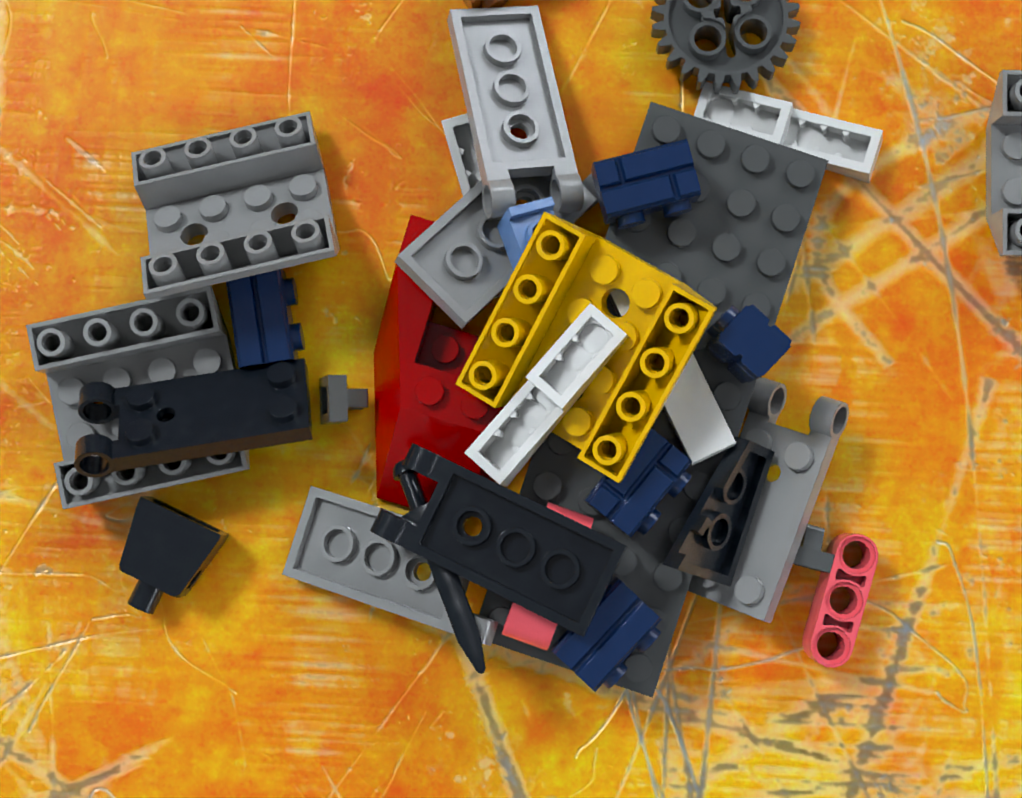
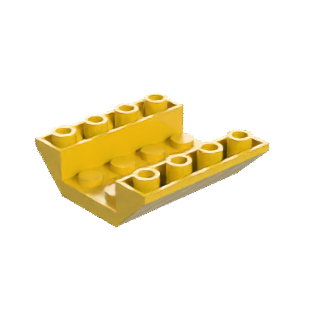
[455,212,717,483]

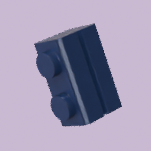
[591,139,701,229]
[226,269,305,368]
[706,304,792,384]
[584,428,692,538]
[551,577,662,692]

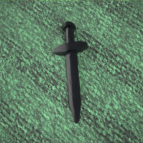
[393,460,486,674]

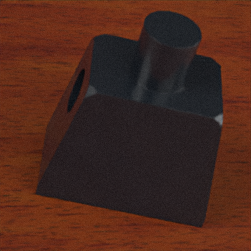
[119,496,229,614]

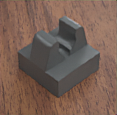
[319,375,369,425]
[793,524,835,573]

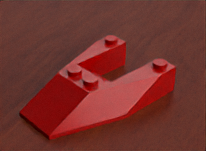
[374,215,505,523]

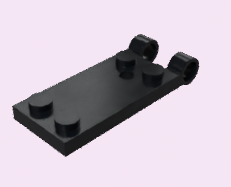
[74,358,313,477]
[370,443,628,637]

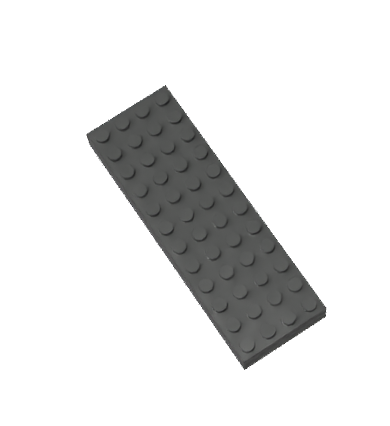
[479,102,829,698]

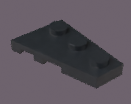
[663,436,775,587]

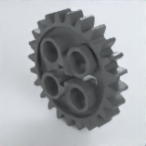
[650,0,801,95]

